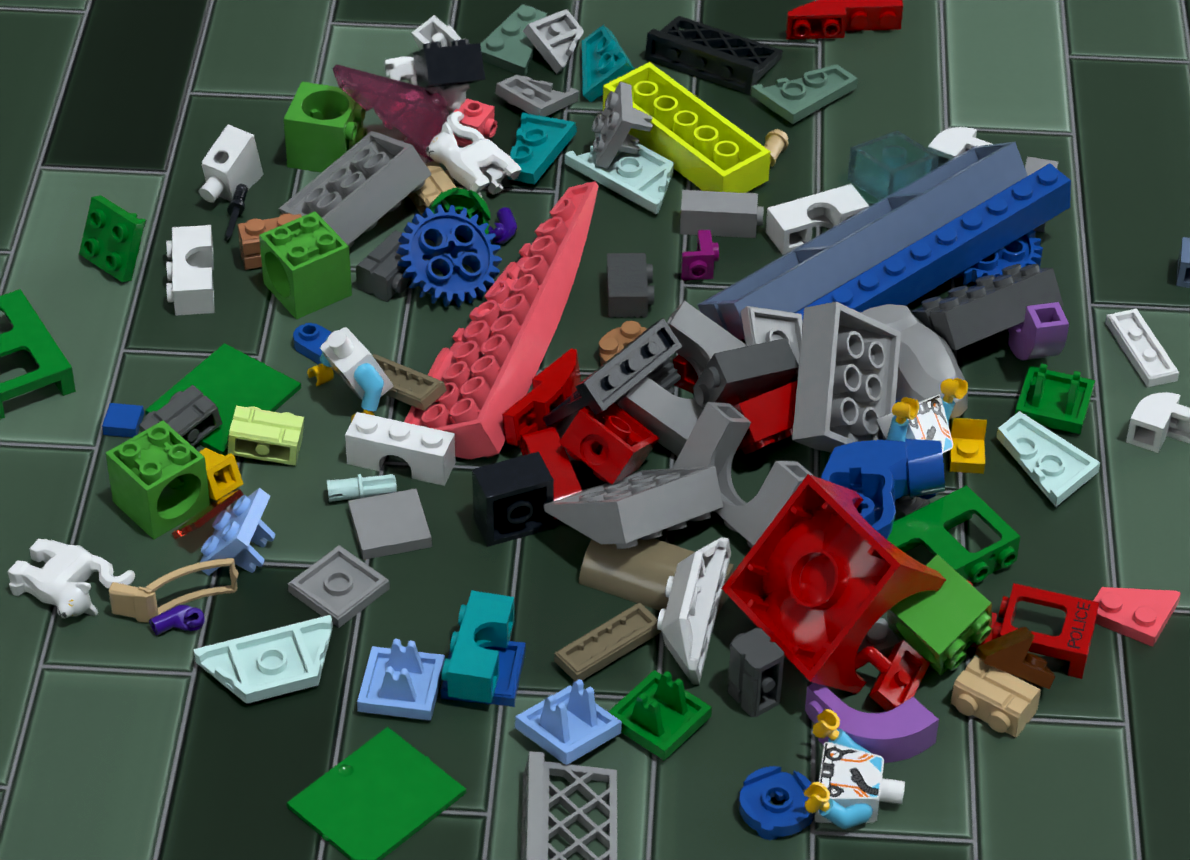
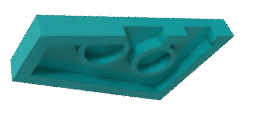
[582,25,635,102]
[507,113,577,184]

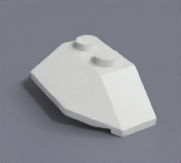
[657,537,731,685]

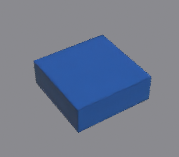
[102,403,144,437]

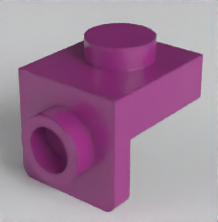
[681,230,719,280]

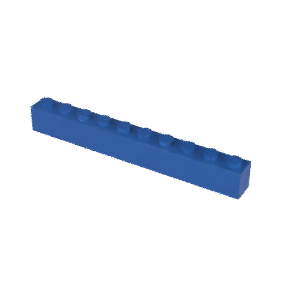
[796,163,1071,320]

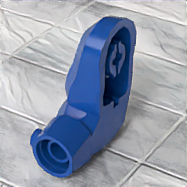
[821,439,945,539]

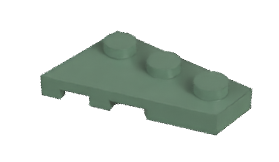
[480,4,547,77]
[751,64,858,124]

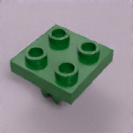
[79,195,146,282]
[1015,363,1095,434]
[608,670,712,761]

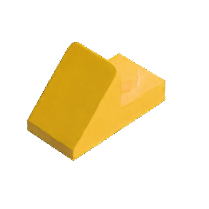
[949,418,987,474]

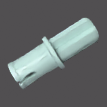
[327,474,397,502]

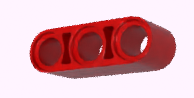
[519,427,582,520]

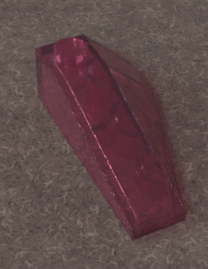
[332,64,449,161]

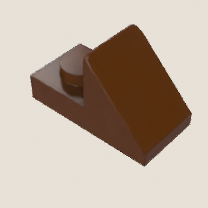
[975,627,1055,689]

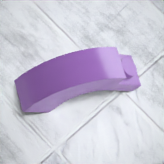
[1007,302,1069,360]
[805,683,939,763]

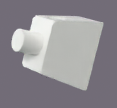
[199,124,264,203]

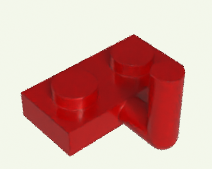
[855,640,930,711]

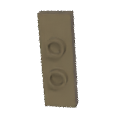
[372,354,447,411]
[554,602,662,681]

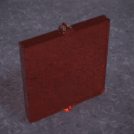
[172,489,244,539]

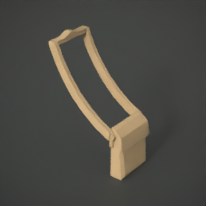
[109,558,239,623]

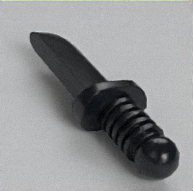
[225,184,248,241]

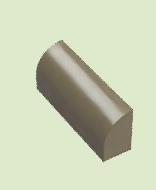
[579,538,734,618]

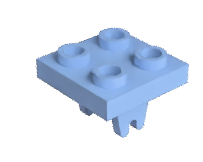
[200,488,276,576]
[357,639,445,721]
[515,679,622,765]

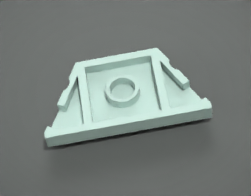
[565,143,674,214]
[194,615,333,704]

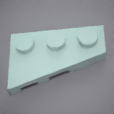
[997,411,1100,507]

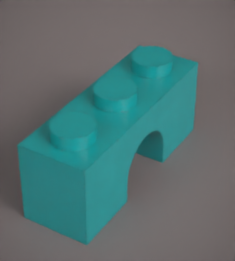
[442,591,515,703]

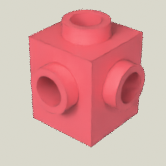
[453,99,497,147]

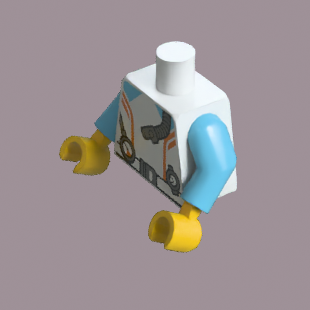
[307,327,394,422]
[877,378,968,474]
[804,709,905,829]

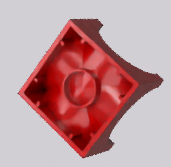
[721,474,946,694]

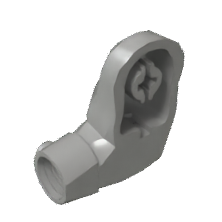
[860,304,968,419]

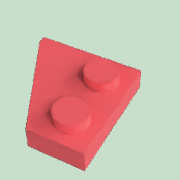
[1093,587,1181,647]

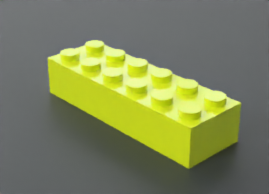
[603,62,771,193]

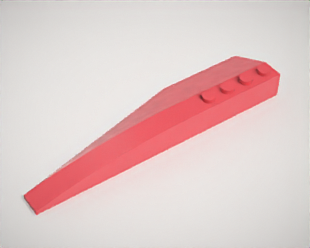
[404,181,598,459]

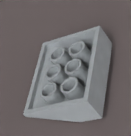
[279,131,432,248]
[792,302,901,452]
[544,466,724,549]

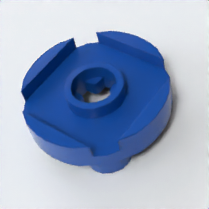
[739,766,814,840]

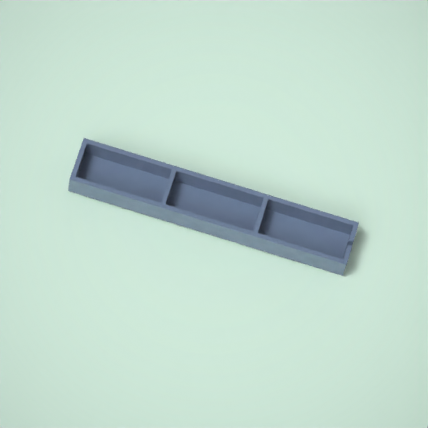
[698,142,1028,343]

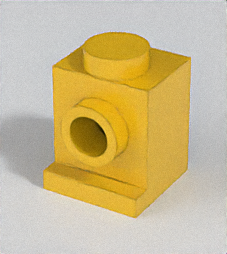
[199,448,244,501]

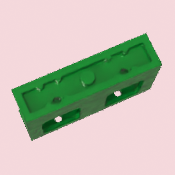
[0,289,76,419]
[887,485,1021,584]

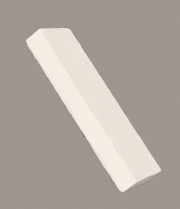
[1105,308,1179,388]

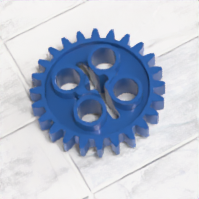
[396,204,502,307]
[953,230,1043,285]

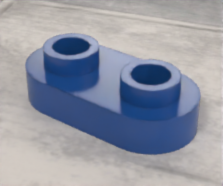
[293,323,334,370]

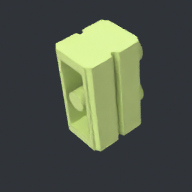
[228,406,304,466]

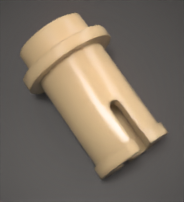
[764,129,789,167]

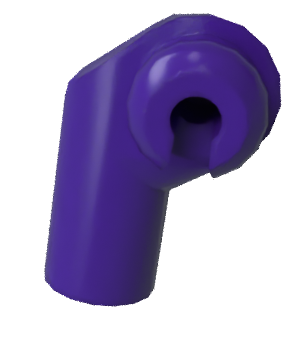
[488,207,518,244]
[149,605,205,635]

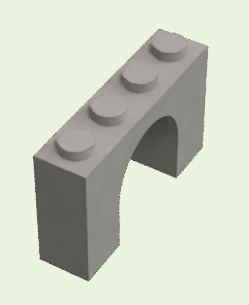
[616,300,746,456]
[672,402,814,548]

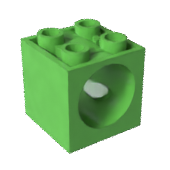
[284,82,367,173]
[259,211,352,320]
[106,420,211,540]
[886,554,992,675]

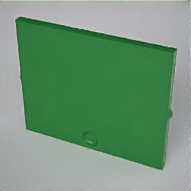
[145,343,301,456]
[287,727,466,860]

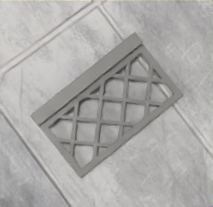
[521,751,617,860]

